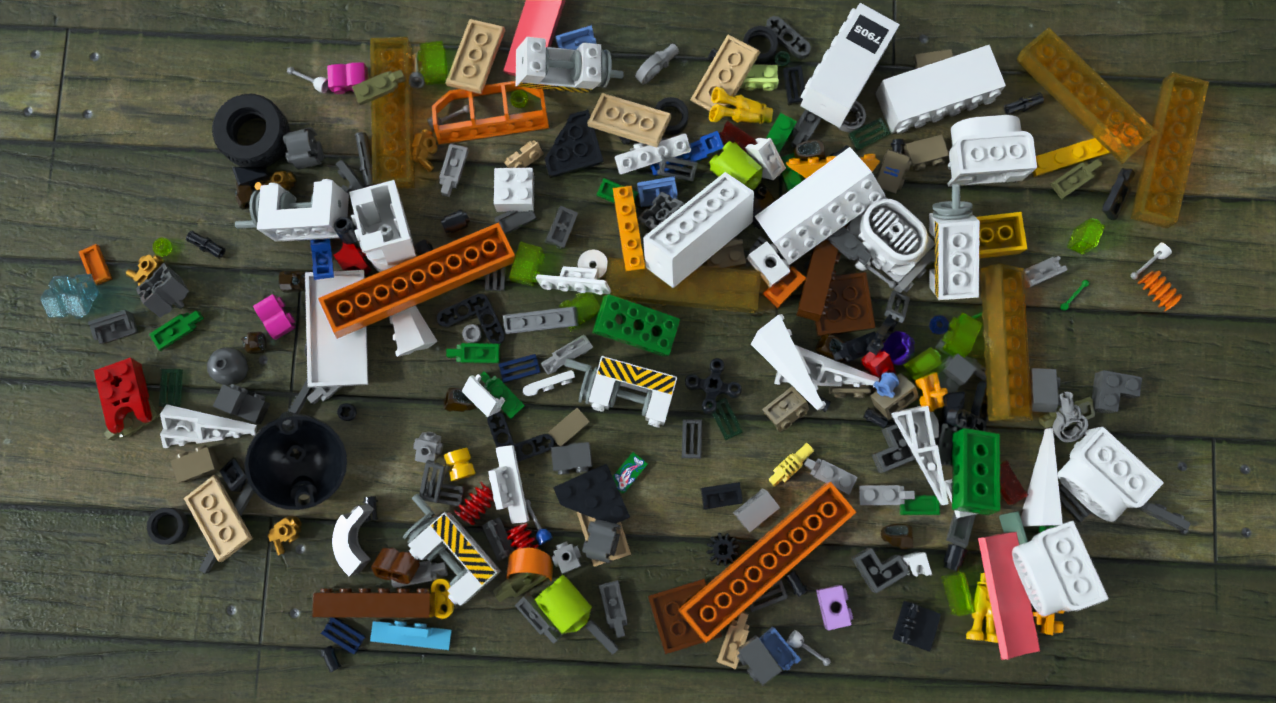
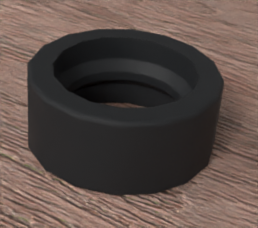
[743,26,778,64]
[654,97,689,135]
[147,507,189,545]

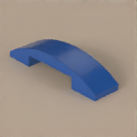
[650,131,724,176]
[310,239,334,280]

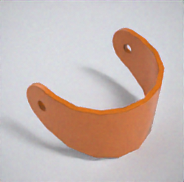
[506,548,553,581]

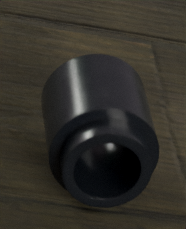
[441,209,470,234]
[334,217,357,244]
[943,543,967,572]

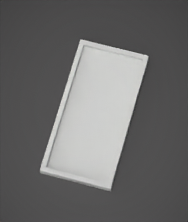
[305,270,368,388]

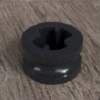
[337,403,357,421]

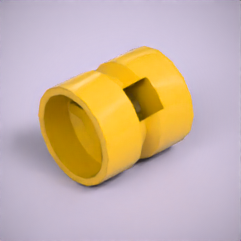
[444,448,476,481]

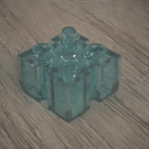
[40,274,99,319]

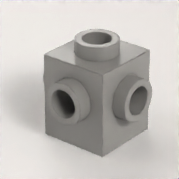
[413,432,443,463]
[552,541,582,573]

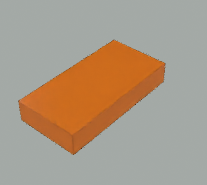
[79,244,112,287]

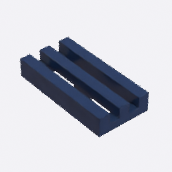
[498,354,541,383]
[321,617,366,654]

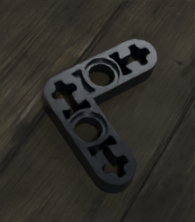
[437,293,505,345]
[947,381,995,431]
[487,412,555,463]

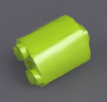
[709,141,763,191]
[535,575,592,634]

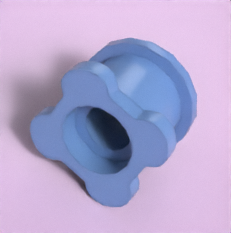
[873,372,900,398]

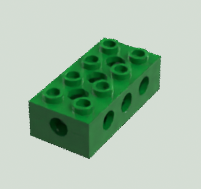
[592,294,680,357]
[952,428,1000,515]

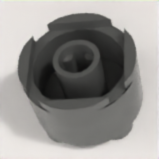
[283,127,324,170]
[582,519,621,564]

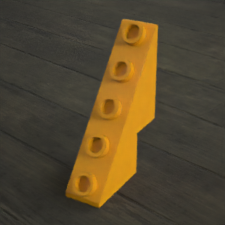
[786,154,880,178]
[613,185,645,271]

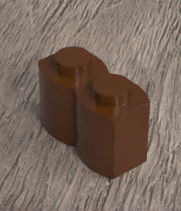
[371,548,420,584]

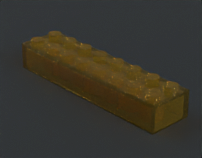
[1016,28,1158,165]
[370,37,415,189]
[1130,72,1209,228]
[604,257,761,313]
[980,264,1032,423]

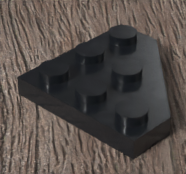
[544,109,604,178]
[553,463,630,524]

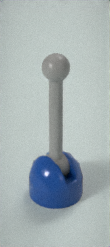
[525,500,553,545]

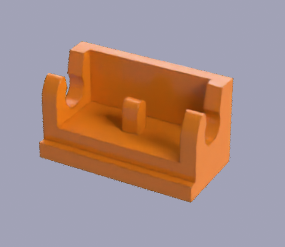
[763,266,806,308]

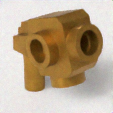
[412,130,438,172]
[255,171,296,191]
[126,254,164,286]
[268,515,301,555]

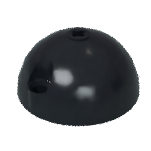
[245,412,347,510]

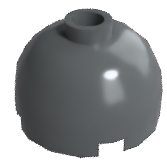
[207,347,248,386]

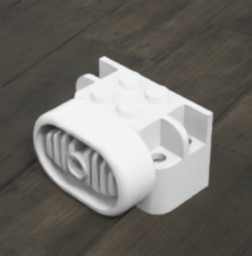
[948,115,1037,187]
[349,180,416,272]
[847,197,935,284]
[1058,427,1164,522]
[1012,521,1108,616]

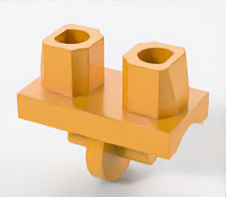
[915,372,948,412]
[1032,610,1065,635]

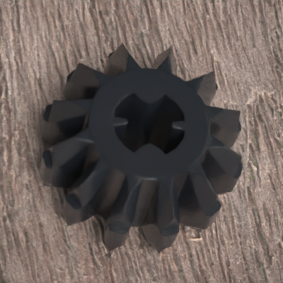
[706,533,739,566]

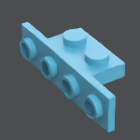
[370,620,452,650]

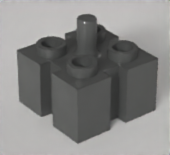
[637,192,685,233]
[136,263,189,318]

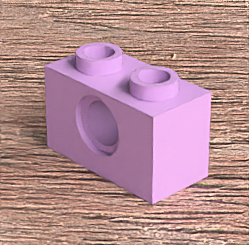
[816,585,853,630]

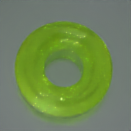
[510,90,528,108]
[152,237,172,257]

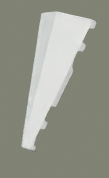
[389,306,438,357]
[751,314,826,410]
[774,345,879,387]
[160,404,257,448]
[892,406,948,505]
[1021,428,1063,527]

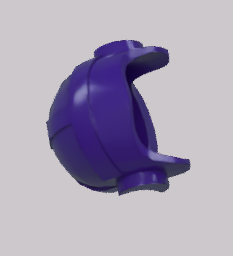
[881,331,915,365]

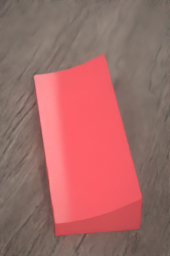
[504,0,565,76]
[978,532,1040,659]

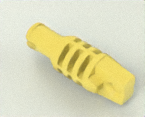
[769,443,814,487]

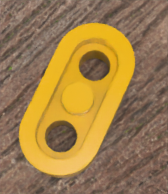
[431,578,454,619]

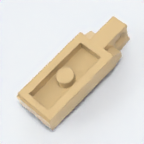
[717,612,749,669]

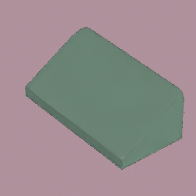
[999,511,1028,545]

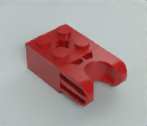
[94,357,152,434]

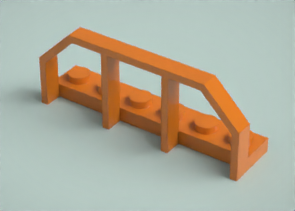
[432,81,549,144]

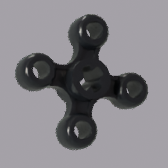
[685,358,742,414]

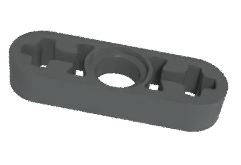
[766,16,811,59]

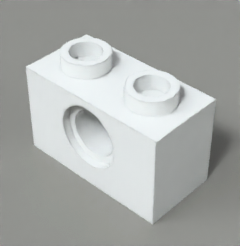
[747,241,790,288]

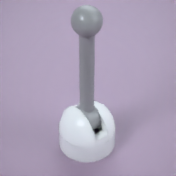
[287,67,328,93]
[1131,243,1172,280]
[854,260,896,288]
[787,630,831,666]

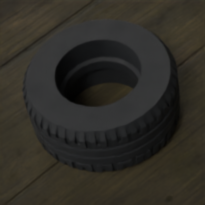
[212,93,290,167]

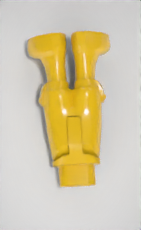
[709,87,773,124]
[966,573,998,643]

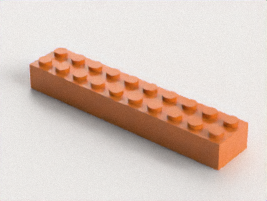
[318,222,515,339]
[678,482,856,643]

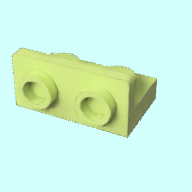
[740,65,779,91]

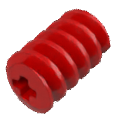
[454,482,494,525]
[506,523,539,550]

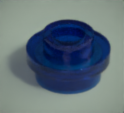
[929,315,949,335]

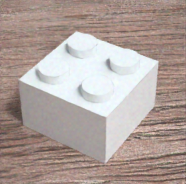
[494,168,534,212]

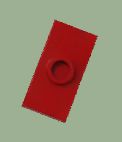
[334,243,372,274]
[861,350,896,382]

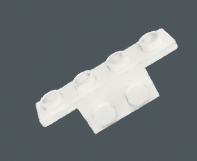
[614,133,691,174]
[536,266,611,295]
[489,445,529,523]

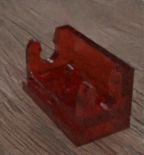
[719,121,758,154]
[1000,460,1029,505]

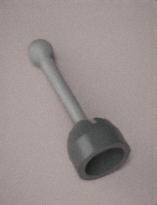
[409,53,424,89]
[427,105,470,132]

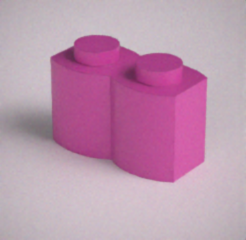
[327,62,368,94]
[253,294,296,340]

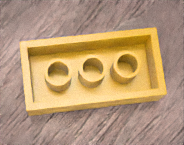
[976,212,1027,259]

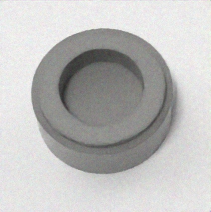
[462,324,482,343]

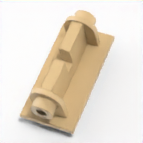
[504,140,544,168]

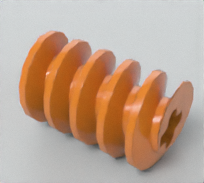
[1137,270,1182,312]

